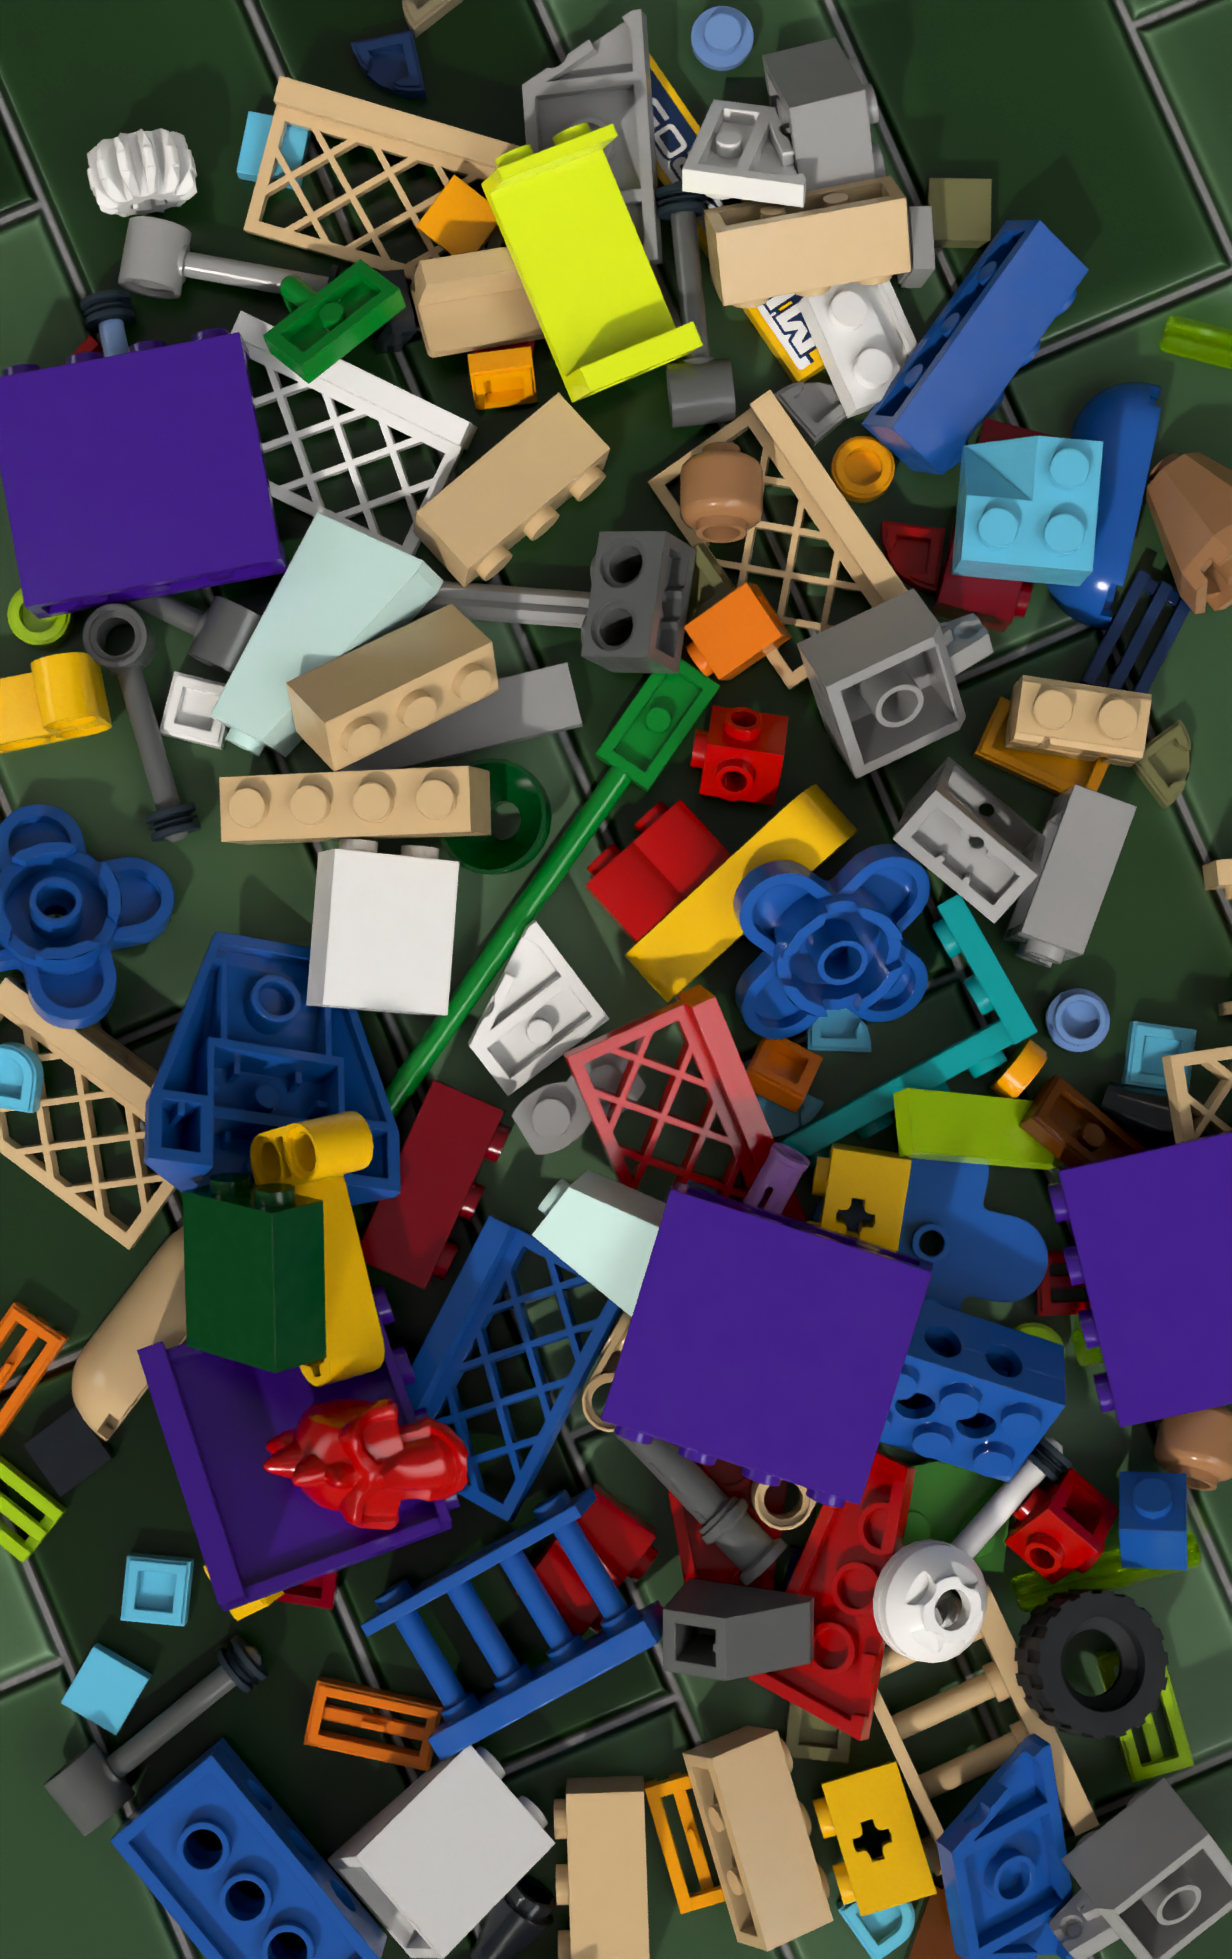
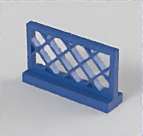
[405,1215,622,1522]

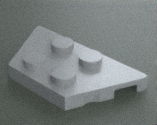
[522,9,663,264]

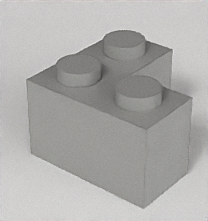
[762,37,886,191]

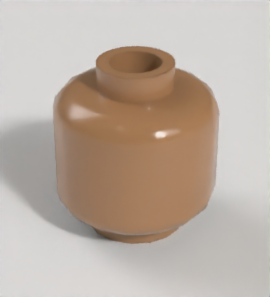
[680,442,763,543]
[1153,1405,1232,1491]

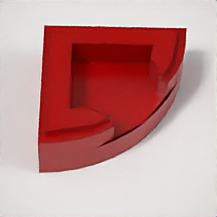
[880,520,945,595]

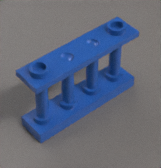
[361,1487,663,1761]

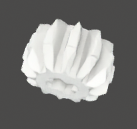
[87,128,197,217]

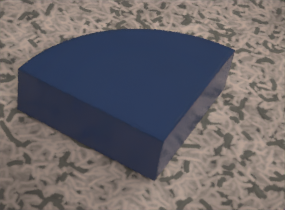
[351,30,427,99]

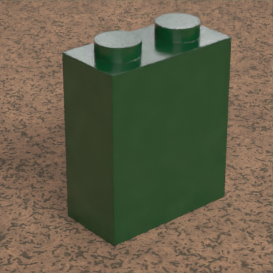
[182,1173,326,1373]

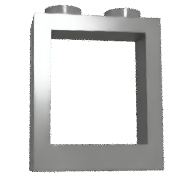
[893,756,1046,924]
[1003,784,1137,968]

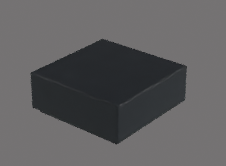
[23,1406,116,1497]

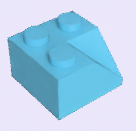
[951,436,1103,586]

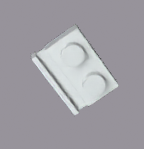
[798,280,918,418]

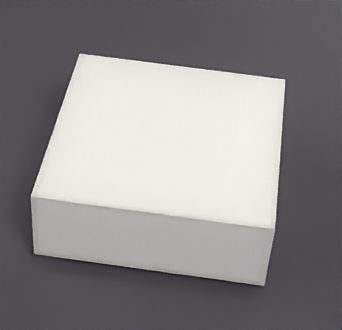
[160,671,229,750]

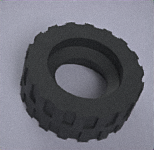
[1014,1588,1169,1739]

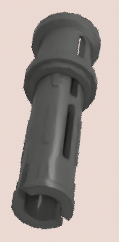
[616,1435,787,1586]

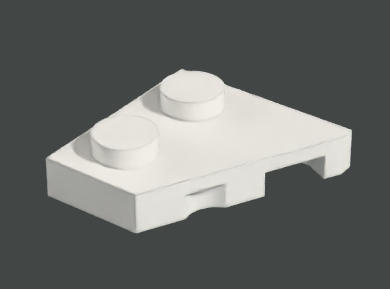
[682,99,806,208]
[468,920,610,1096]

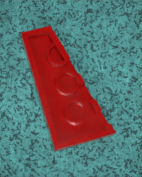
[748,1449,916,1741]

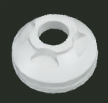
[873,1539,988,1663]

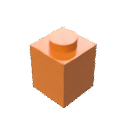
[684,582,792,680]

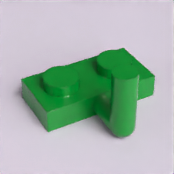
[263,259,406,384]

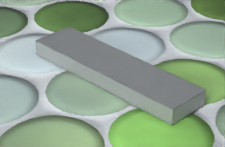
[333,662,583,772]

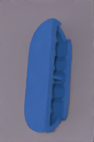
[1047,382,1161,630]

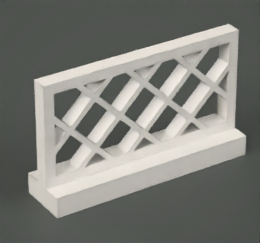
[230,311,478,556]

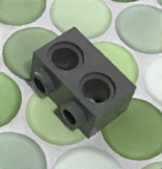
[581,531,697,674]

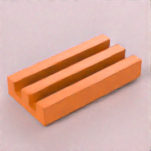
[0,1301,70,1439]
[303,1676,443,1772]

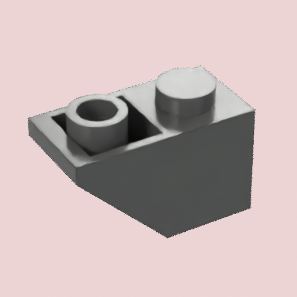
[663,1578,814,1681]

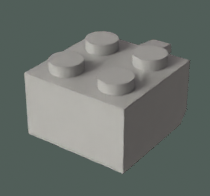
[797,588,994,779]
[1048,1778,1232,1959]

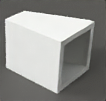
[327,1745,555,1959]

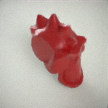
[263,1399,469,1530]

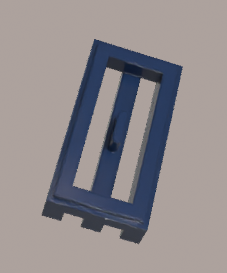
[1079,569,1190,694]

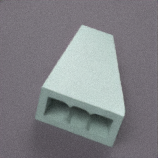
[210,512,443,757]
[532,1169,666,1317]

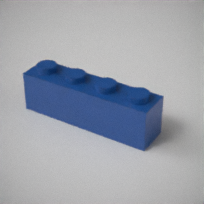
[862,220,1089,475]

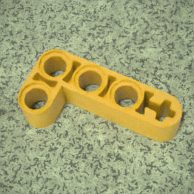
[0,652,112,754]
[625,784,858,1003]
[250,1111,385,1387]

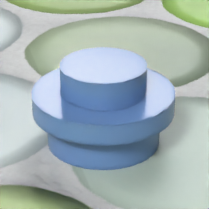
[691,6,754,71]
[1045,988,1110,1052]

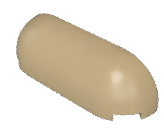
[72,1227,186,1442]

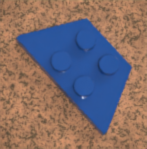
[936,1733,1074,1959]

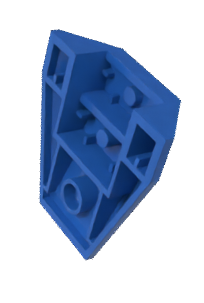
[144,931,401,1206]

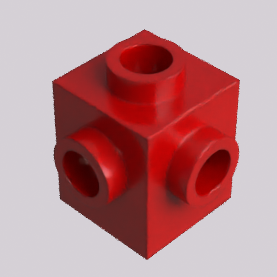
[690,705,788,806]
[1004,1468,1119,1585]

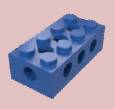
[880,1300,1066,1483]
[110,1737,387,1959]

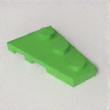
[812,1459,1009,1573]

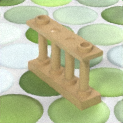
[874,1581,1099,1877]

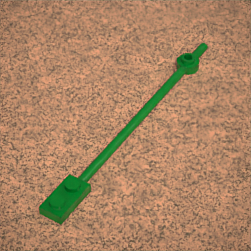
[385,659,720,1119]

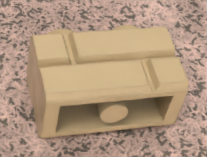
[1004,675,1152,767]

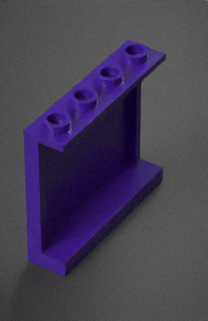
[0,328,288,619]
[1047,1130,1232,1428]
[601,1182,933,1508]
[137,1285,460,1612]

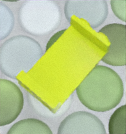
[481,122,703,403]

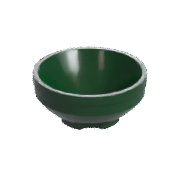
[439,758,552,876]

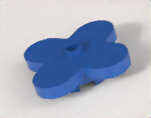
[0,804,174,1029]
[733,844,930,1039]
[811,1158,1048,1311]

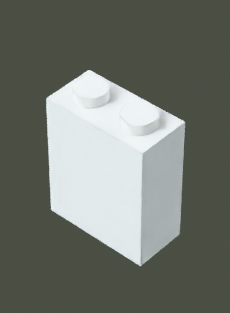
[306,839,459,1016]

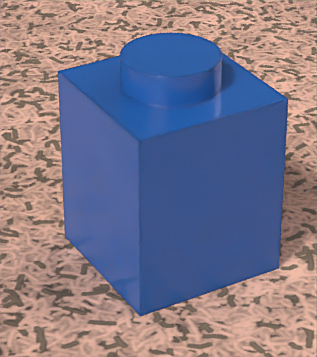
[1119,1472,1187,1570]

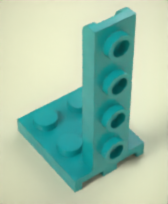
[781,894,1038,1172]

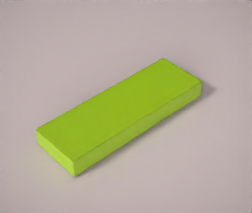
[893,1088,1064,1170]

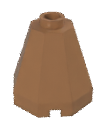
[1146,452,1232,614]

